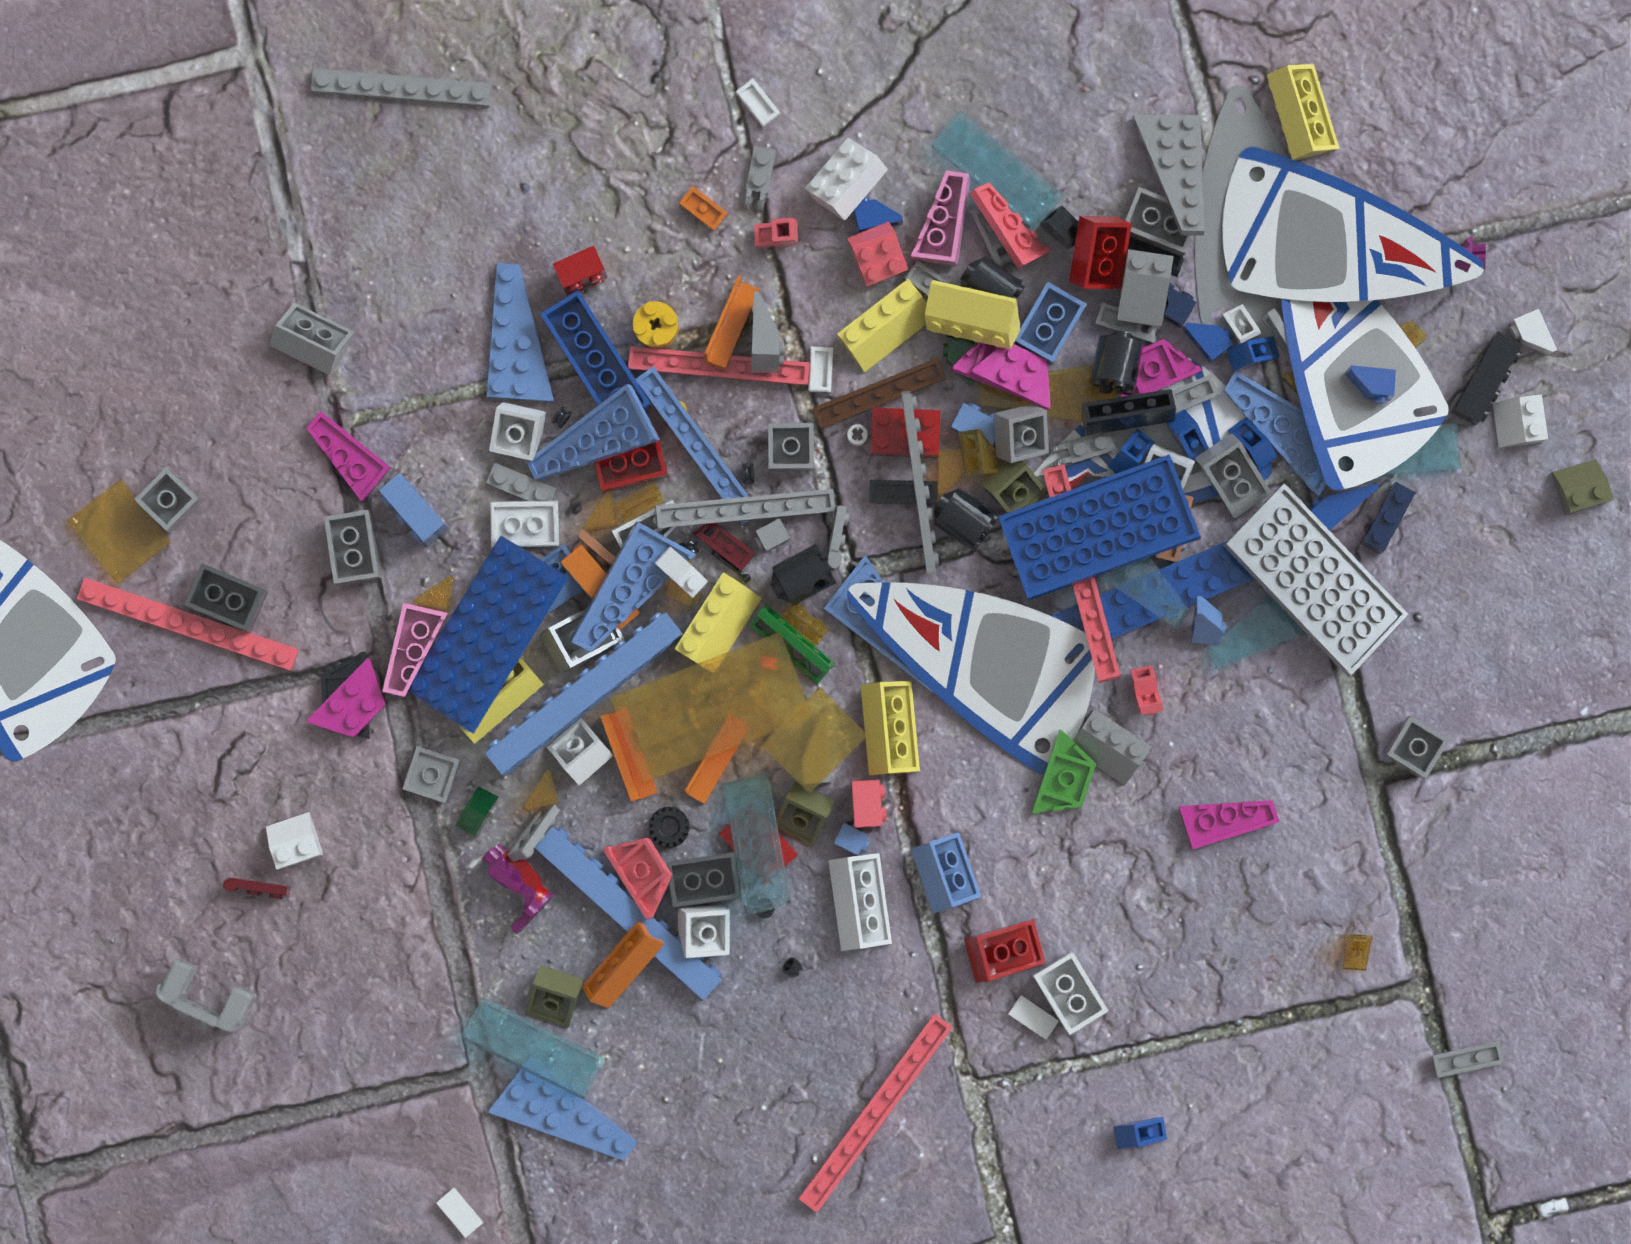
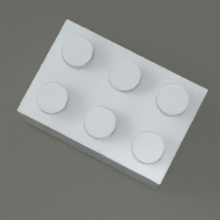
[805,138,888,221]
[1032,952,1108,1035]

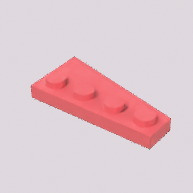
[970,183,1051,269]

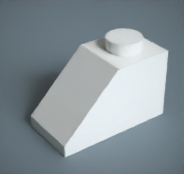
[1509,309,1557,355]
[654,546,708,598]

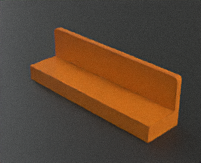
[704,275,760,371]
[561,543,640,630]
[600,709,657,802]
[684,713,750,804]
[582,921,664,1008]

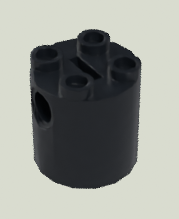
[961,256,1025,298]
[1091,330,1143,396]
[934,488,999,552]
[770,544,836,607]

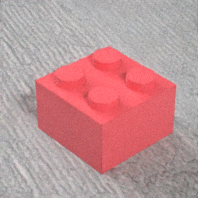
[847,221,908,286]
[852,780,886,828]

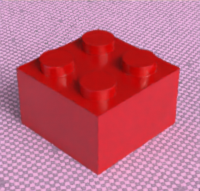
[553,245,608,295]

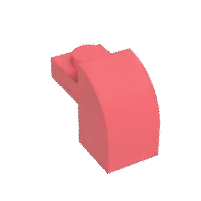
[754,218,798,248]
[1130,666,1163,715]

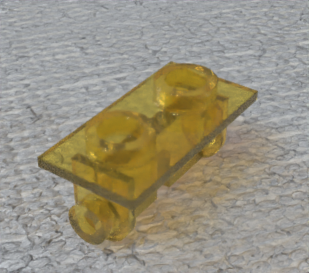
[615,481,665,523]
[782,604,829,645]

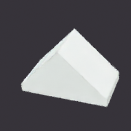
[1223,304,1261,345]

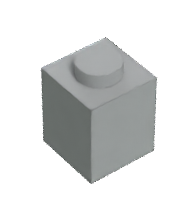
[754,518,790,553]

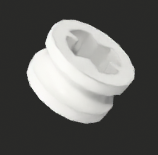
[847,424,868,446]

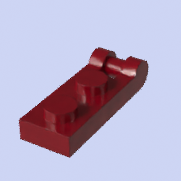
[692,523,756,571]
[223,878,291,899]

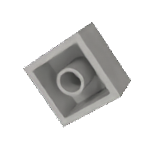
[994,404,1049,463]
[768,423,814,472]
[134,467,203,533]
[1383,716,1449,779]

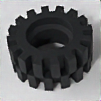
[648,806,690,848]

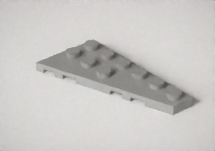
[1132,114,1205,236]

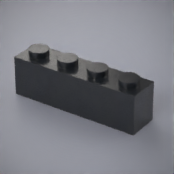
[1451,331,1522,425]
[1081,389,1176,436]

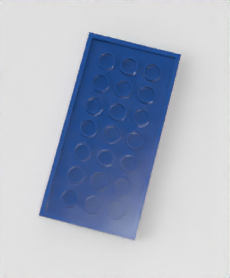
[998,454,1201,601]
[408,535,569,734]

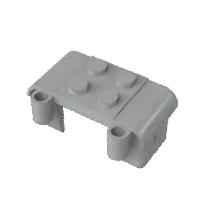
[156,960,256,1032]

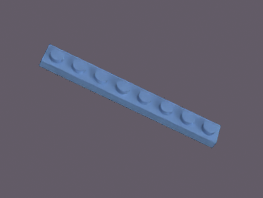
[635,366,751,525]

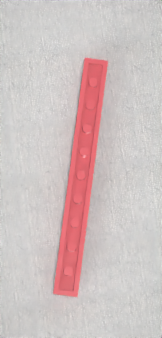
[1043,464,1121,683]
[77,578,299,671]
[799,1013,953,1212]

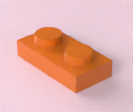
[679,186,728,232]

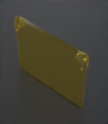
[67,479,171,584]
[761,687,868,794]

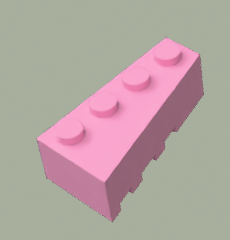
[911,171,971,267]
[382,603,448,697]

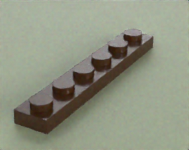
[812,358,946,430]

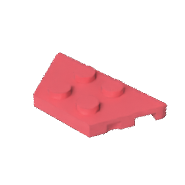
[603,838,672,919]

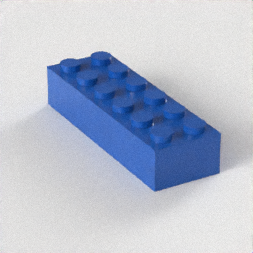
[540,290,652,411]

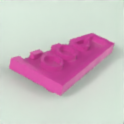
[306,411,391,503]
[1178,800,1279,850]

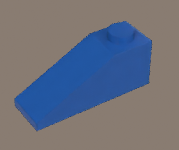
[1310,483,1379,531]

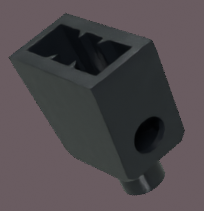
[1040,206,1079,249]

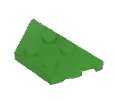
[1032,729,1096,814]

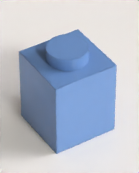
[834,823,870,855]

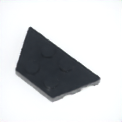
[321,652,370,739]

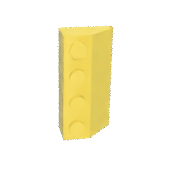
[1267,64,1339,160]
[837,279,927,373]
[925,280,1021,349]
[675,572,762,675]
[457,657,544,744]
[861,681,920,776]

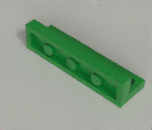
[749,604,835,684]

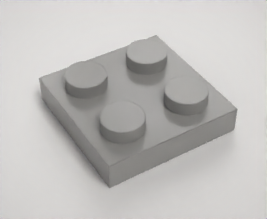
[403,746,461,803]

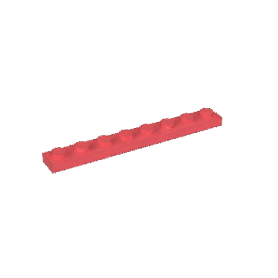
[628,346,810,386]

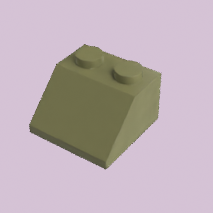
[1552,459,1614,515]
[981,460,1048,514]
[773,781,835,847]
[525,965,584,1028]

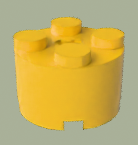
[633,301,679,349]

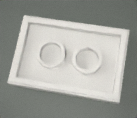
[490,500,560,547]

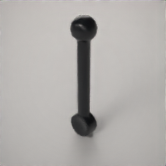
[711,550,751,582]

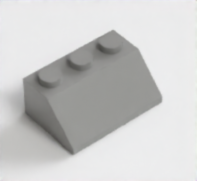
[269,302,354,375]
[1073,709,1152,785]

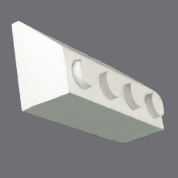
[828,853,892,951]

